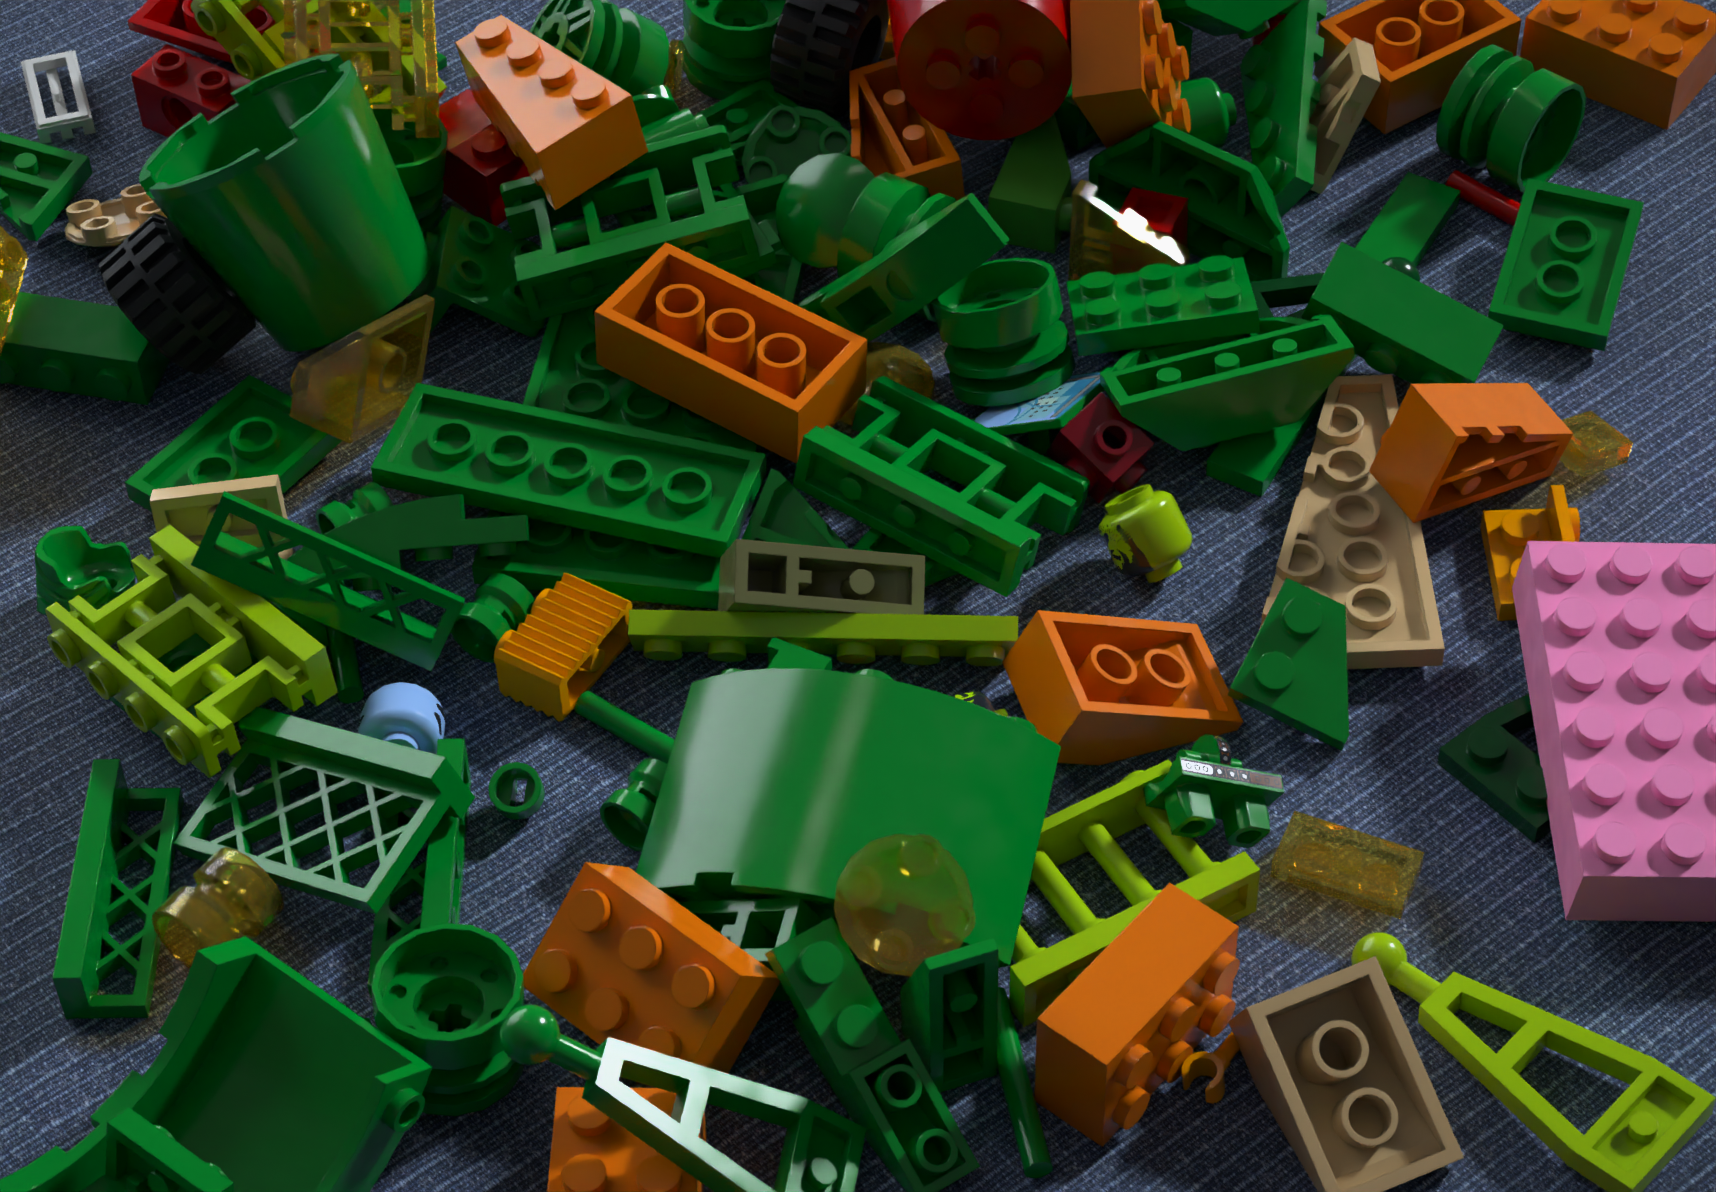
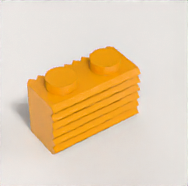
[494,573,632,722]

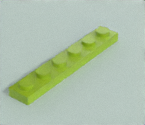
[628,610,1018,666]

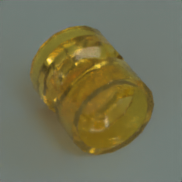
[151,847,284,969]

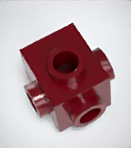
[1046,392,1155,504]

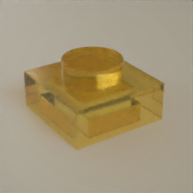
[1560,410,1633,478]

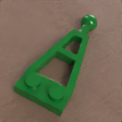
[500,1005,866,1192]

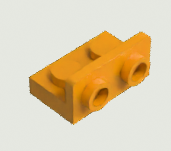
[1480,485,1580,621]

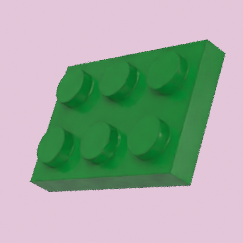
[1488,178,1644,351]
[1066,255,1260,356]
[125,375,343,512]

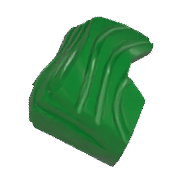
[35,526,136,616]

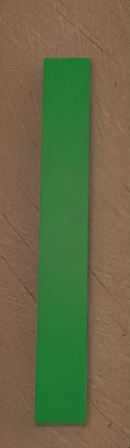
[1206,172,1461,497]

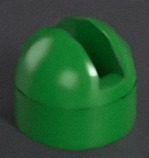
[488,762,545,820]

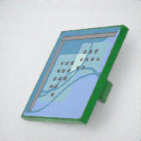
[973,371,1105,455]

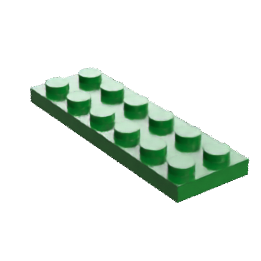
[371,383,767,558]

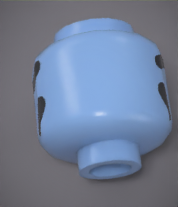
[358,682,446,754]

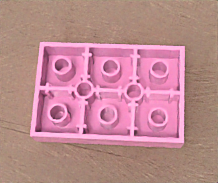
[1512,541,1716,922]

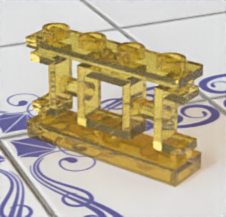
[283,0,439,138]

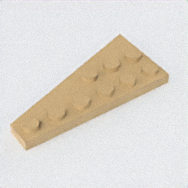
[1259,374,1445,669]

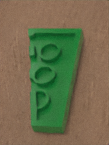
[1240,0,1327,218]

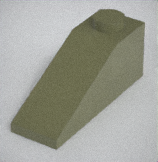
[718,539,925,615]

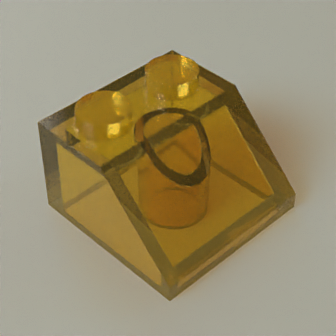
[290,294,435,444]

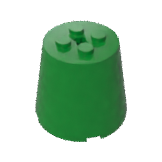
[139,54,433,352]

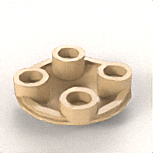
[65,184,167,247]

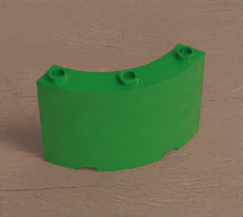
[636,668,1061,968]
[0,936,433,1192]

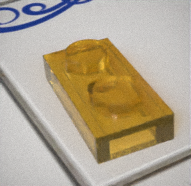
[1270,811,1425,919]

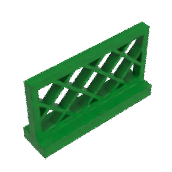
[173,706,475,914]

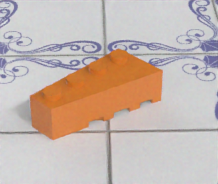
[455,15,648,210]

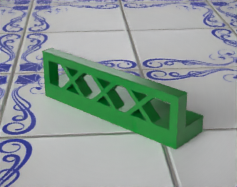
[191,491,465,671]
[367,738,471,998]
[52,759,184,1019]

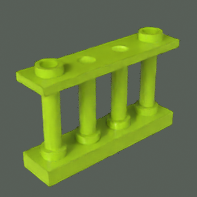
[1009,759,1260,1027]

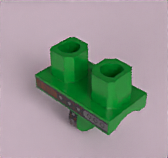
[1143,734,1284,848]

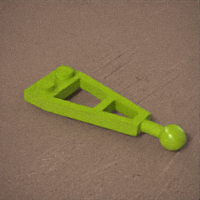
[1351,932,1716,1192]

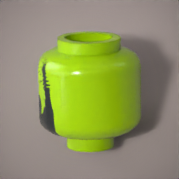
[1099,484,1193,583]

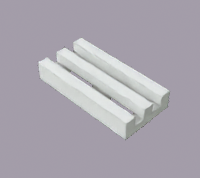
[21,50,96,144]

